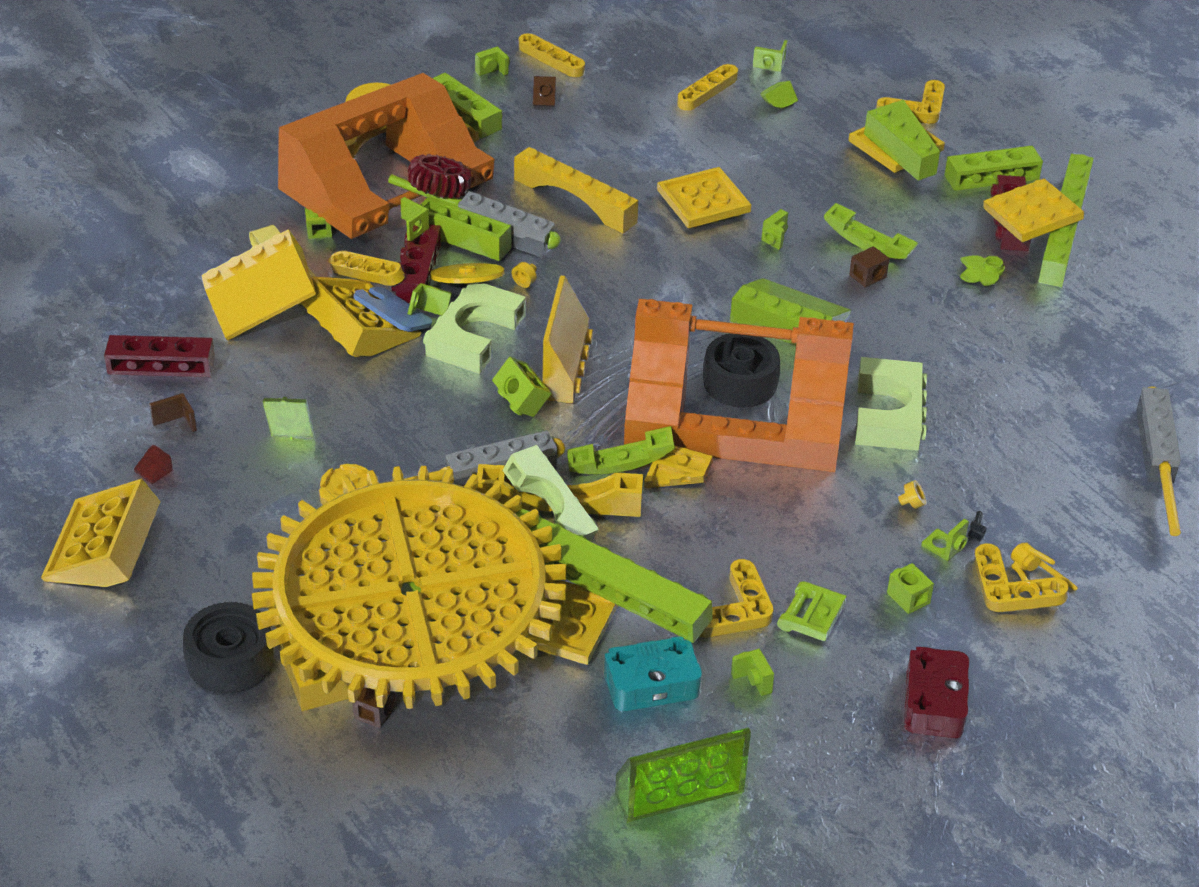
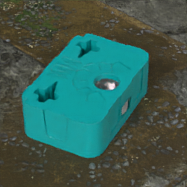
[604,636,702,711]

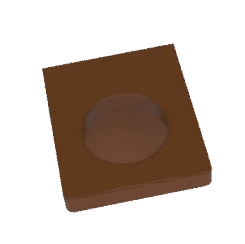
[533,76,556,107]
[149,393,197,432]

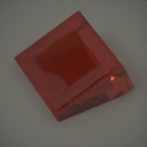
[134,445,173,484]

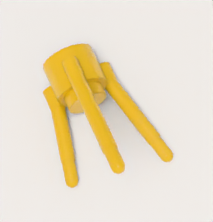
[1011,542,1078,597]

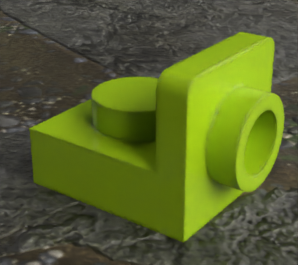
[475,46,510,76]
[761,209,789,250]
[731,648,774,696]

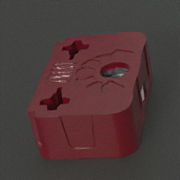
[904,646,969,738]

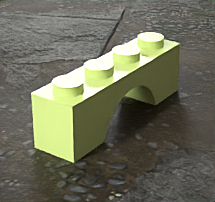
[502,445,599,542]

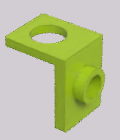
[753,40,788,72]
[401,197,429,242]
[407,283,452,316]
[921,519,969,561]

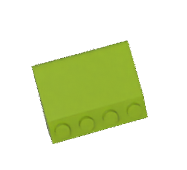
[730,278,851,346]

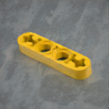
[519,33,585,78]
[677,64,738,111]
[328,251,405,286]

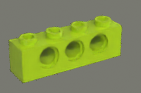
[433,72,503,139]
[944,145,1043,191]

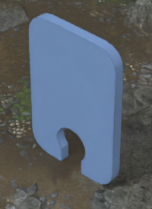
[353,287,432,332]

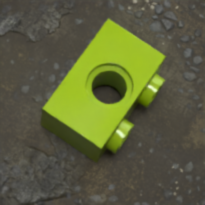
[492,356,552,417]

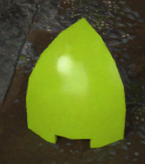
[760,81,798,108]

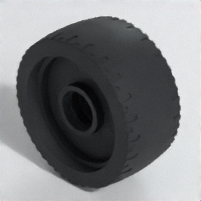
[703,333,780,408]
[183,602,274,693]

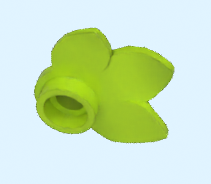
[960,255,1005,286]

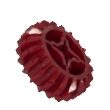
[407,154,471,199]

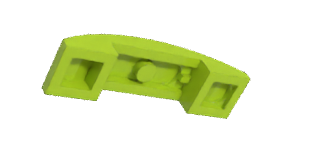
[824,203,918,259]
[567,426,675,475]

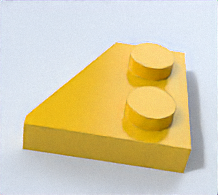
[644,445,713,488]

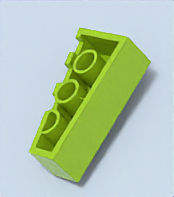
[864,99,940,181]

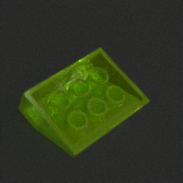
[615,728,751,823]

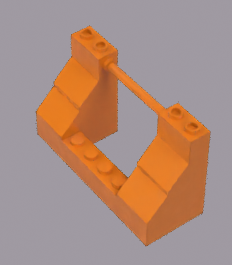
[278,73,495,239]
[624,299,854,472]

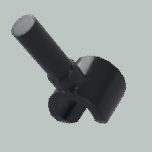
[967,511,987,542]

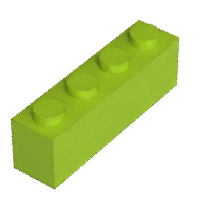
[420,197,511,261]

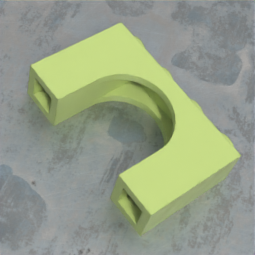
[423,282,526,374]
[855,357,927,451]

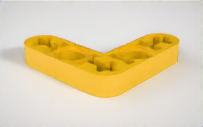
[876,80,945,124]
[975,543,1068,612]
[699,559,774,638]

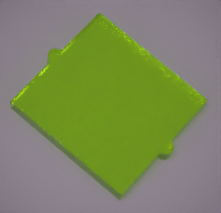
[262,397,315,439]

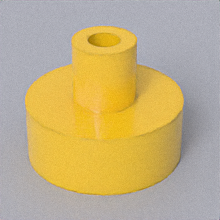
[511,262,537,288]
[898,480,927,509]

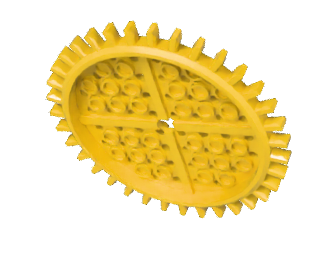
[252,466,566,709]

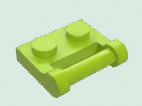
[777,581,846,641]

